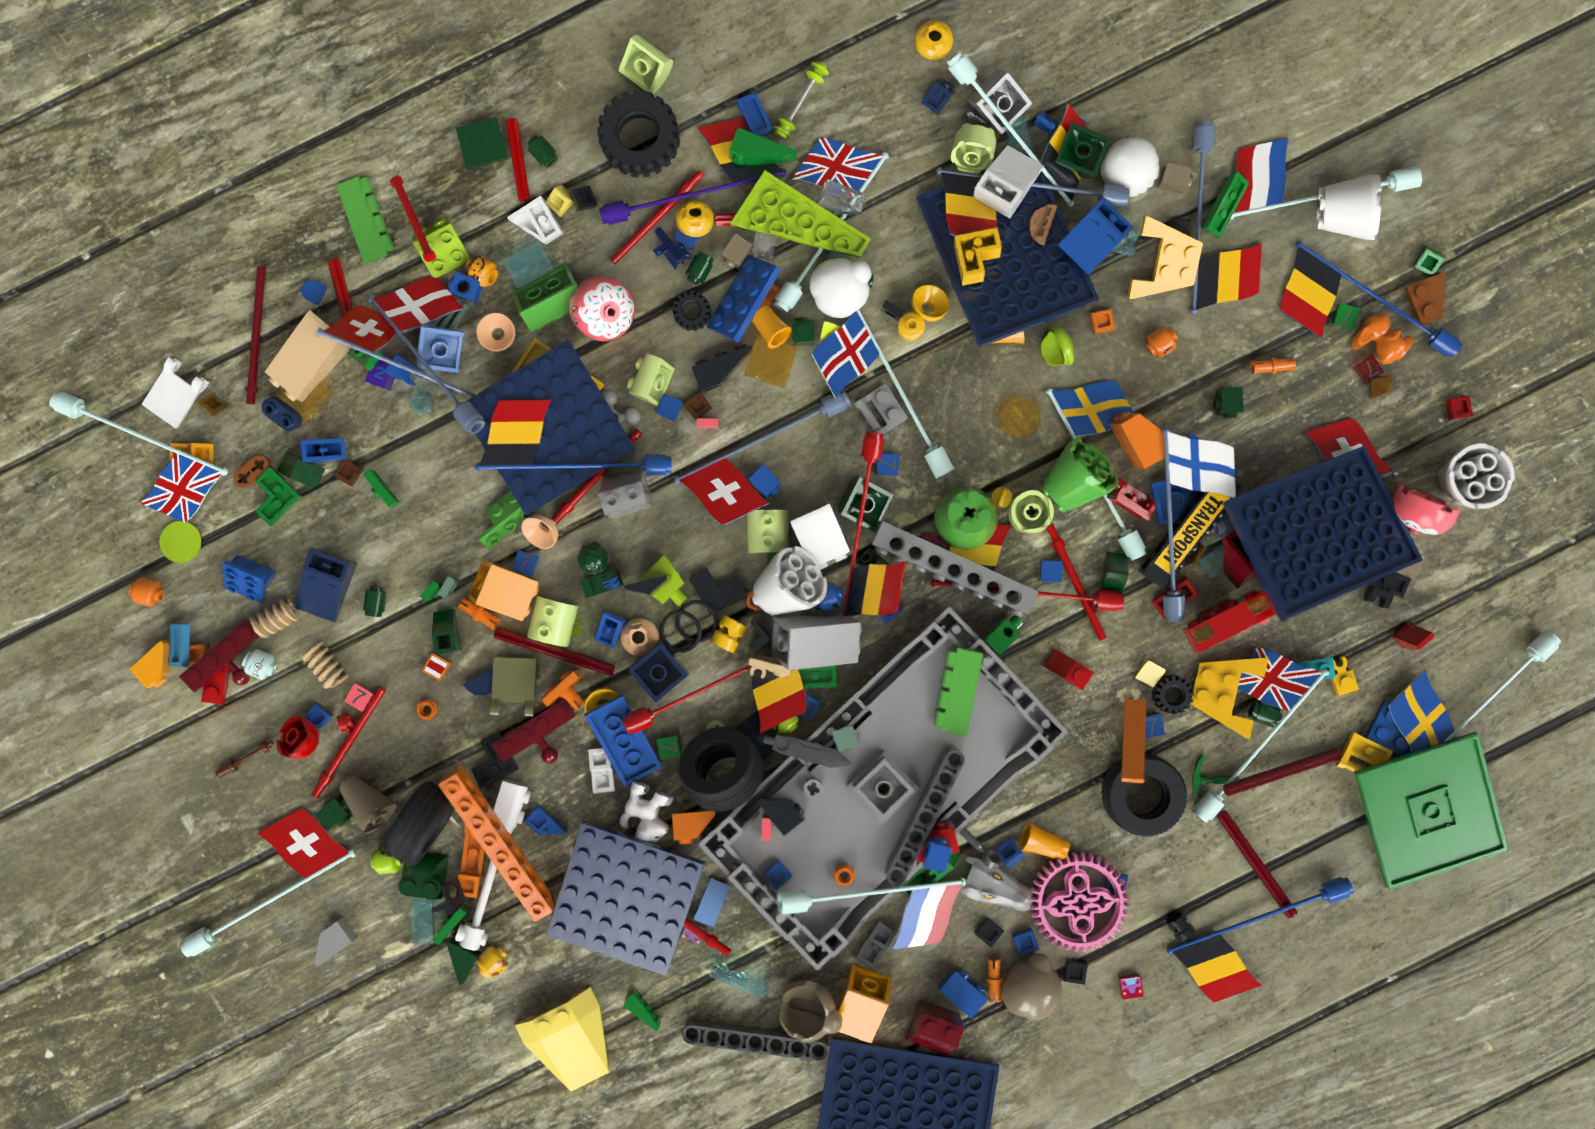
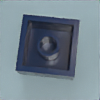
[628,642,690,703]

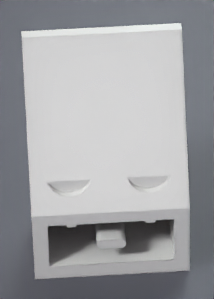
[974,145,1044,218]

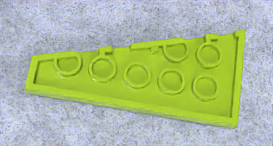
[730,170,871,258]

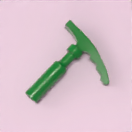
[1192,755,1239,795]

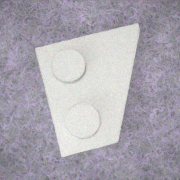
[507,196,563,244]

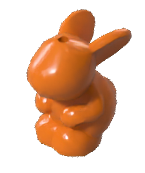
[1351,313,1415,364]

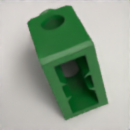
[981,615,1023,657]

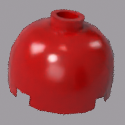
[276,716,320,760]

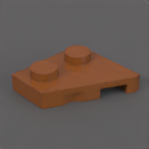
[1404,272,1446,325]

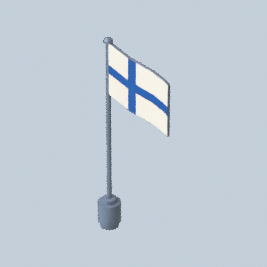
[1161,428,1236,622]

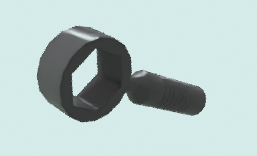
[959,827,1002,870]

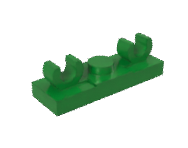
[1201,171,1249,238]

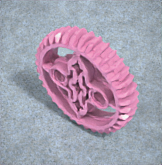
[1030,852,1129,952]

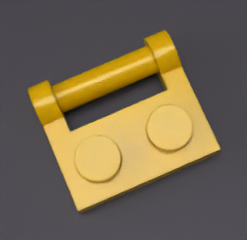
[1335,732,1393,772]

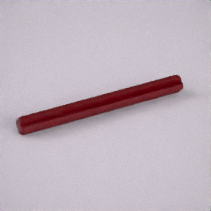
[494,628,615,676]
[1223,748,1341,797]
[1217,810,1298,919]

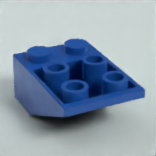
[1058,197,1133,275]

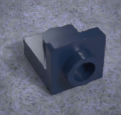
[921,79,956,115]

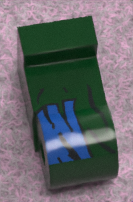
[580,569,624,598]

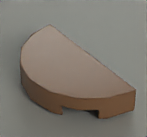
[1029,204,1057,246]

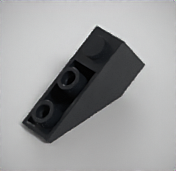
[692,344,753,393]

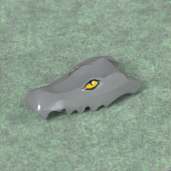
[959,854,1035,912]

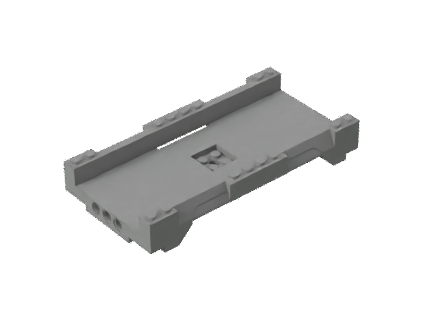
[698,606,1068,971]

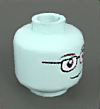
[242,649,277,680]

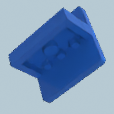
[222,555,275,603]

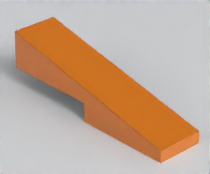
[1122,699,1146,783]

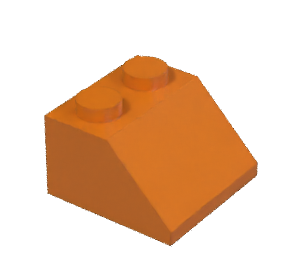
[672,811,718,844]

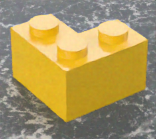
[954,228,1002,286]

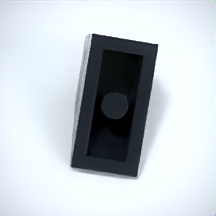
[757,796,805,836]

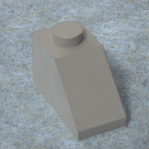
[315,917,358,967]

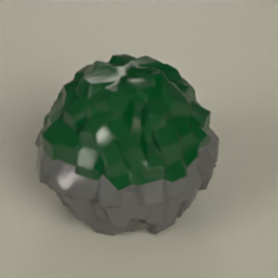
[577,540,611,575]

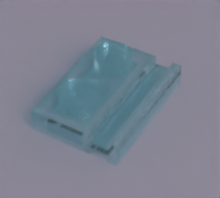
[502,241,555,289]

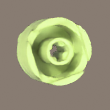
[951,123,996,174]
[1008,490,1054,534]

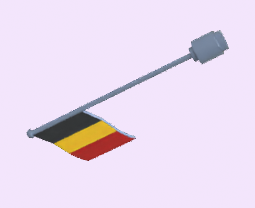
[1190,121,1262,315]
[937,167,1130,243]

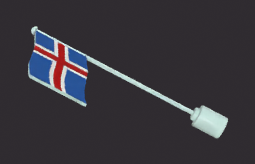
[812,308,955,479]

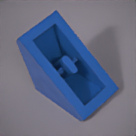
[300,438,346,463]
[595,610,627,649]

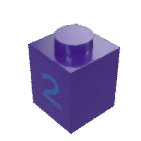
[365,359,395,391]

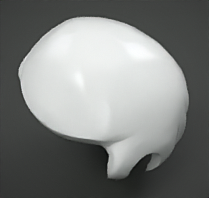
[1100,137,1160,197]

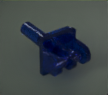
[652,227,692,270]

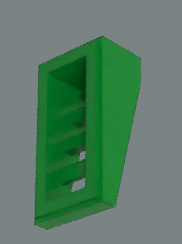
[623,988,661,1031]

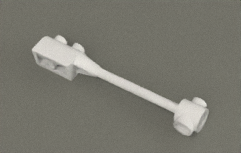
[455,778,531,950]

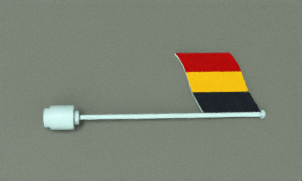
[946,51,1088,207]

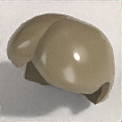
[1002,953,1062,1021]
[779,980,843,1042]

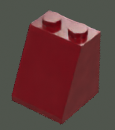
[1222,530,1258,589]
[906,999,965,1054]

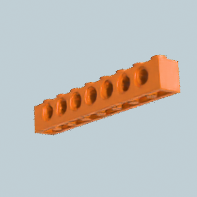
[438,765,556,922]

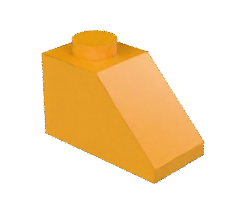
[129,640,171,688]

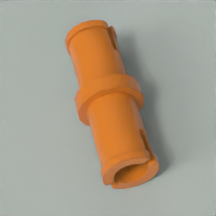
[1250,357,1296,374]
[458,597,501,631]
[986,957,1003,1002]

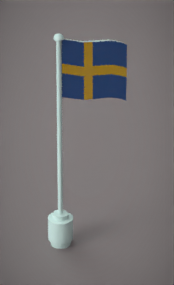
[1046,381,1146,561]
[1388,631,1561,752]

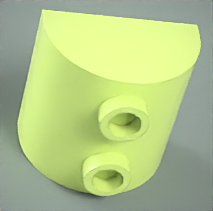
[618,34,673,94]
[627,354,675,407]
[747,510,790,553]
[527,596,579,647]

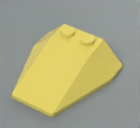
[515,986,609,1091]

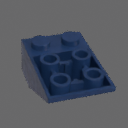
[295,548,357,623]

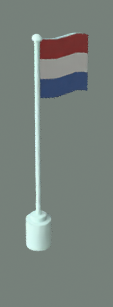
[1231,138,1422,219]
[777,877,966,949]

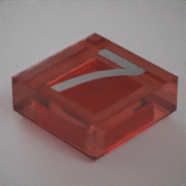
[1353,355,1384,384]

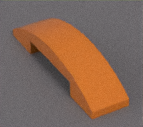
[456,824,486,898]

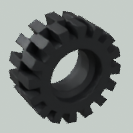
[672,291,711,331]
[1152,675,1194,714]

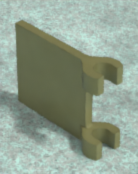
[490,657,536,716]

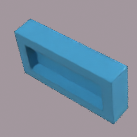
[169,624,190,667]

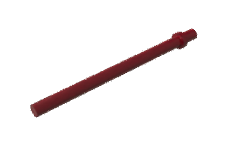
[245,266,266,405]

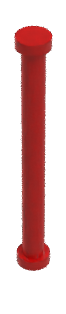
[390,176,436,262]

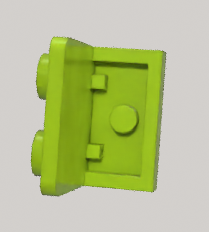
[412,217,470,278]

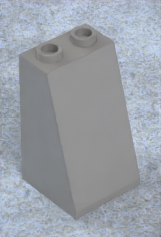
[599,467,654,518]
[771,616,862,670]

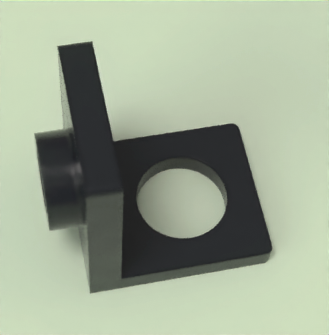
[431,877,466,913]

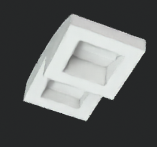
[588,748,615,794]

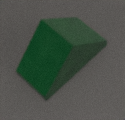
[277,452,325,488]
[1100,552,1129,593]
[447,939,482,985]

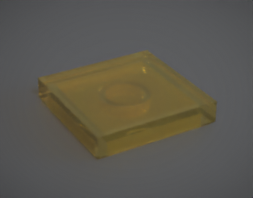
[745,335,798,389]
[275,380,336,423]

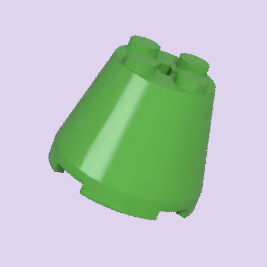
[1042,437,1119,512]
[934,487,998,550]

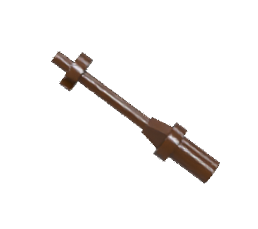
[215,740,274,778]

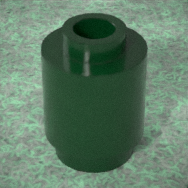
[527,135,558,168]
[685,252,714,285]
[363,586,387,617]
[1248,701,1282,728]

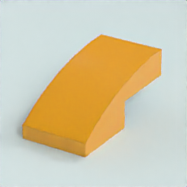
[169,443,214,464]

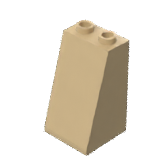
[265,310,351,403]

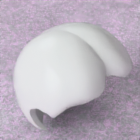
[810,258,871,318]

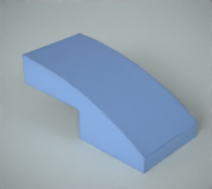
[693,878,730,928]

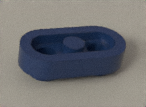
[262,396,302,431]

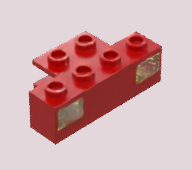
[1182,589,1276,653]

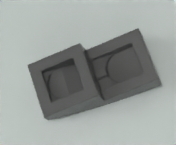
[854,921,897,969]

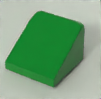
[1414,245,1445,276]

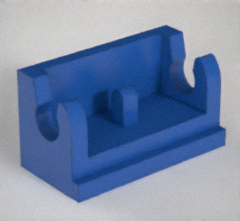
[384,354,426,386]

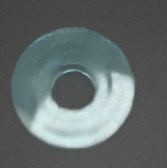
[411,394,433,415]

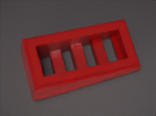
[1151,576,1199,619]
[1393,623,1435,650]

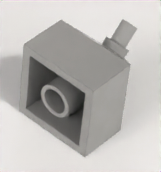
[967,68,1033,134]

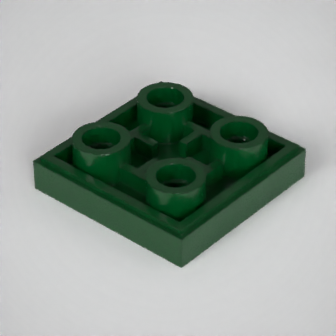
[456,117,508,170]

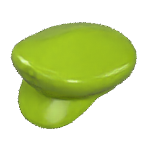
[1040,325,1074,366]

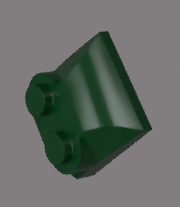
[1055,123,1111,179]
[838,476,893,532]
[399,853,449,899]

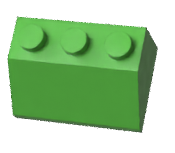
[511,264,579,332]

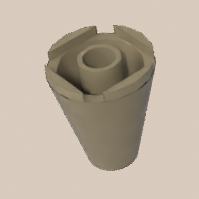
[339,775,397,834]

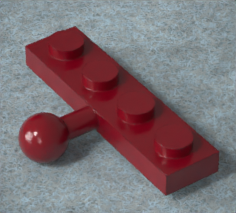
[179,619,259,693]
[492,699,575,764]

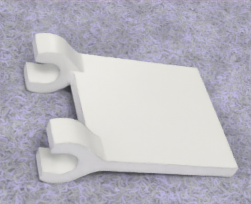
[141,357,209,428]

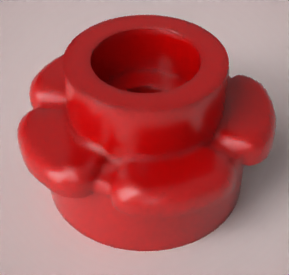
[337,712,354,732]

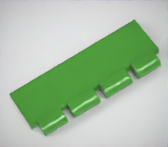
[336,176,394,264]
[934,647,983,736]

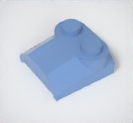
[416,323,464,373]

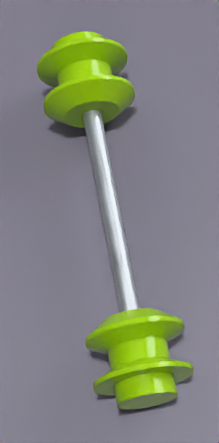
[773,61,829,140]

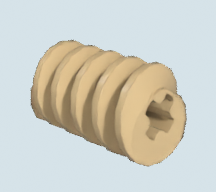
[249,598,300,638]
[302,642,349,689]

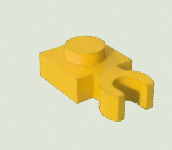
[1331,656,1359,696]

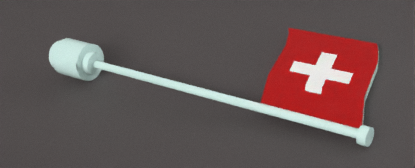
[180,808,357,957]

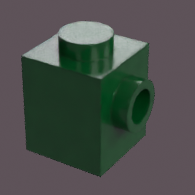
[791,317,814,346]
[1213,387,1244,419]
[315,795,351,830]

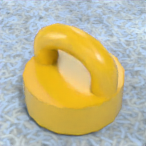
[991,487,1013,508]

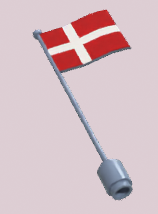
[366,276,484,434]

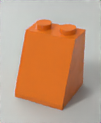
[1109,412,1165,469]

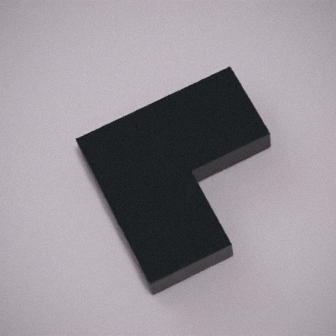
[689,568,746,615]
[471,731,519,789]

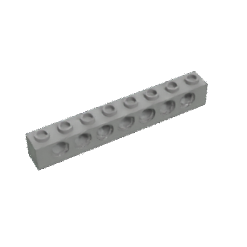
[872,521,1039,617]

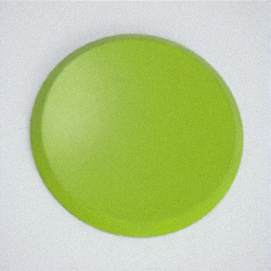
[159,521,202,563]

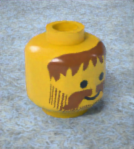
[476,946,508,979]

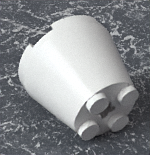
[1316,174,1381,240]
[1438,444,1515,509]
[752,546,827,616]

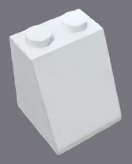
[790,504,850,570]

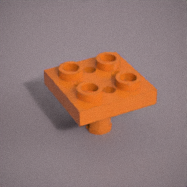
[542,669,585,711]

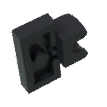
[1364,572,1411,609]

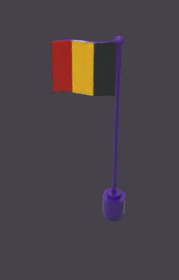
[599,117,786,225]

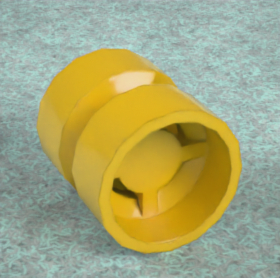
[710,615,748,653]

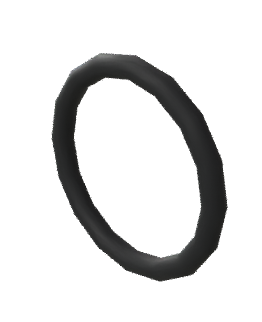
[676,600,718,642]
[660,610,702,653]

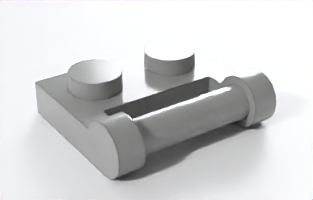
[854,383,908,435]

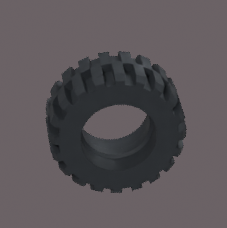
[597,90,680,178]

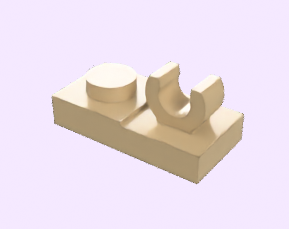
[748,653,791,678]

